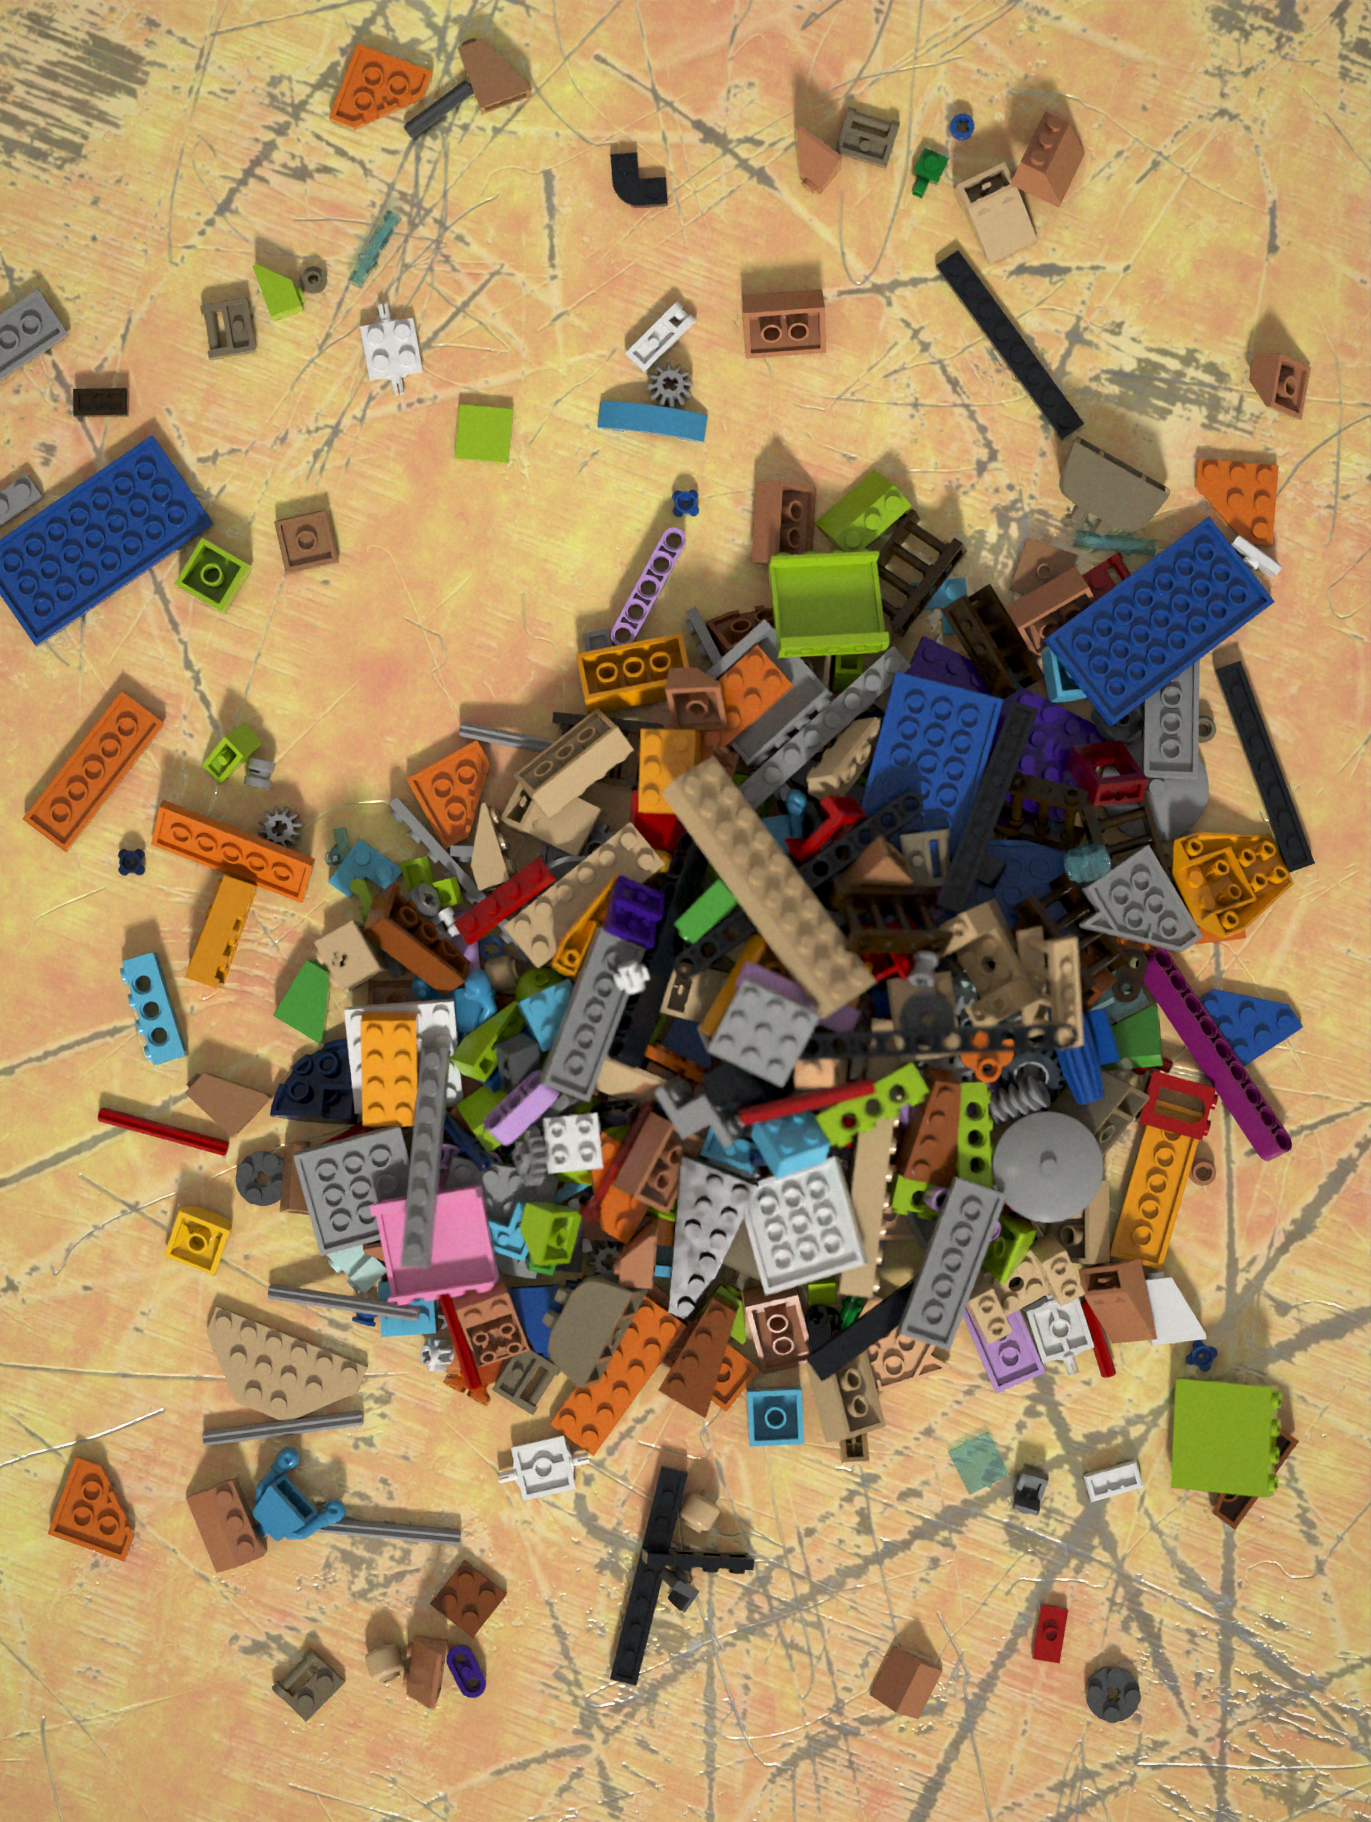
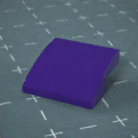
[604,875,665,950]

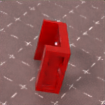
[784,796,869,861]
[1135,1070,1218,1141]

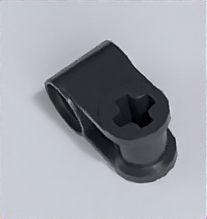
[806,1304,841,1353]

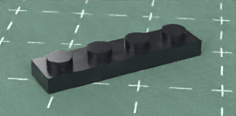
[642,1548,754,1574]

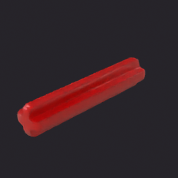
[1080,1300,1116,1378]

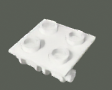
[543,1113,603,1174]

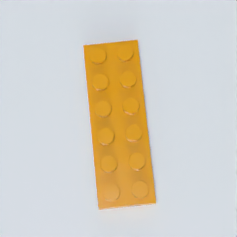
[1110,1100,1203,1270]

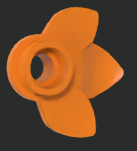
[960,1032,1014,1083]

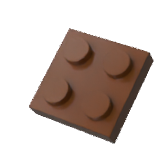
[430,1560,507,1638]

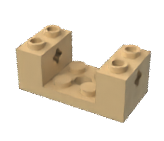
[936,902,1040,1026]
[313,920,388,991]
[966,1233,1085,1345]

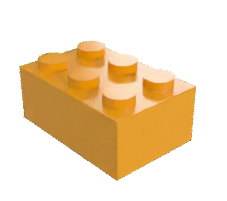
[638,729,701,814]

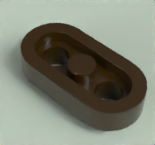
[1112,949,1148,1003]

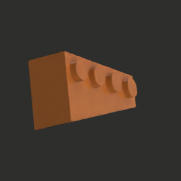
[362,882,471,996]
[895,1067,962,1187]
[658,1292,739,1419]

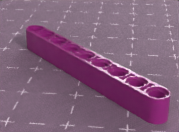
[1136,947,1292,1161]

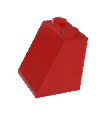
[629,791,687,853]

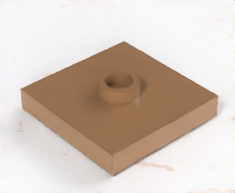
[274,509,339,575]
[1009,538,1078,595]

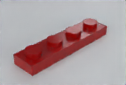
[453,856,556,946]

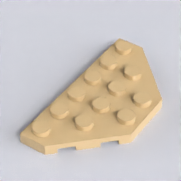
[206,1306,368,1421]

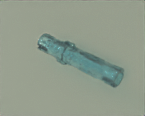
[347,210,402,289]
[1074,529,1157,557]

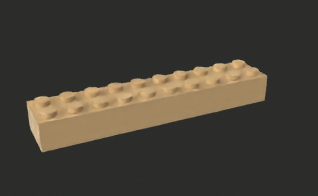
[661,756,876,1020]
[835,1018,906,1298]

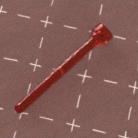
[578,1101,653,1224]

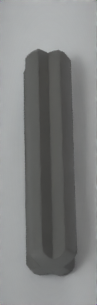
[404,80,473,138]

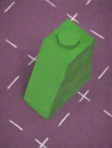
[674,878,741,944]
[273,958,331,1044]
[1100,1005,1163,1071]

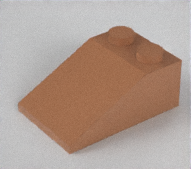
[743,1286,811,1374]
[402,1635,448,1710]

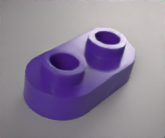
[446,1644,487,1698]

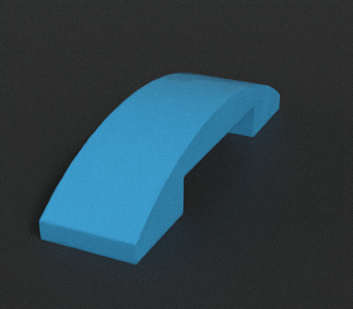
[597,401,708,443]

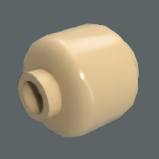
[483,954,523,993]
[680,1490,720,1533]
[365,1640,404,1684]

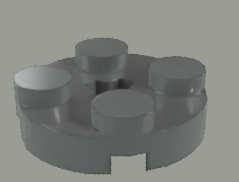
[1091,704,1143,745]
[899,991,956,1047]
[236,1151,284,1206]
[1085,1666,1141,1723]

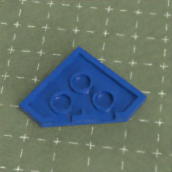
[1199,989,1303,1066]

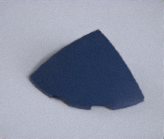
[270,1038,358,1125]

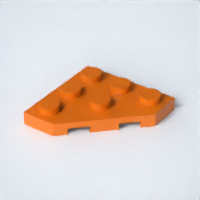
[329,43,433,130]
[1195,459,1279,547]
[406,740,490,850]
[645,1042,709,1086]
[590,1131,650,1245]
[48,1456,135,1562]

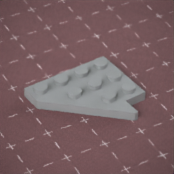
[1079,845,1203,952]

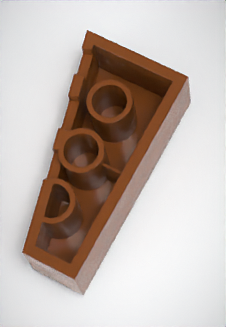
[1211,1428,1299,1530]

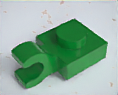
[912,147,949,199]

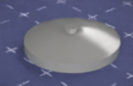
[1101,736,1209,842]
[992,1112,1103,1222]

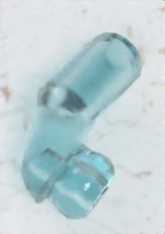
[324,827,351,866]

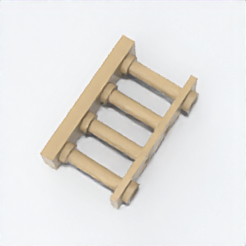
[1016,926,1083,1051]

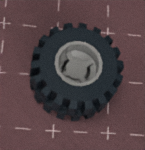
[997,1034,1065,1097]

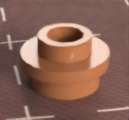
[1189,1159,1216,1186]

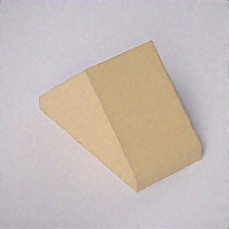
[839,1433,870,1466]

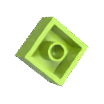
[174,538,252,615]

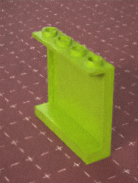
[768,549,890,658]
[1171,1377,1282,1498]

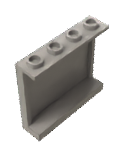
[706,619,833,768]

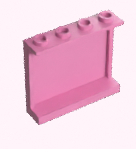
[369,1184,500,1305]

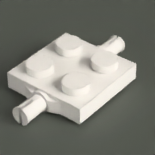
[360,303,423,396]
[1026,1294,1095,1376]
[497,1435,590,1501]

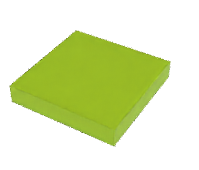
[455,404,513,464]

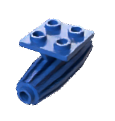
[1047,992,1121,1104]

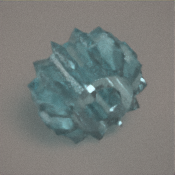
[1064,843,1111,883]

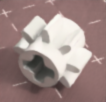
[613,960,650,994]
[420,1338,454,1372]

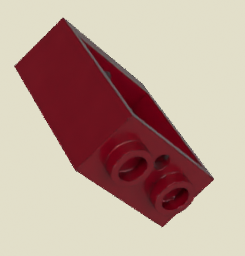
[1067,741,1148,807]

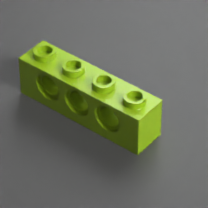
[814,1062,929,1148]
[955,1082,995,1189]
[887,1172,950,1220]

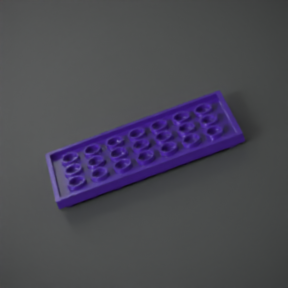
[880,636,1106,822]

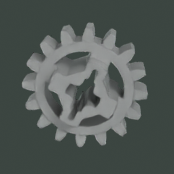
[512,1126,549,1186]

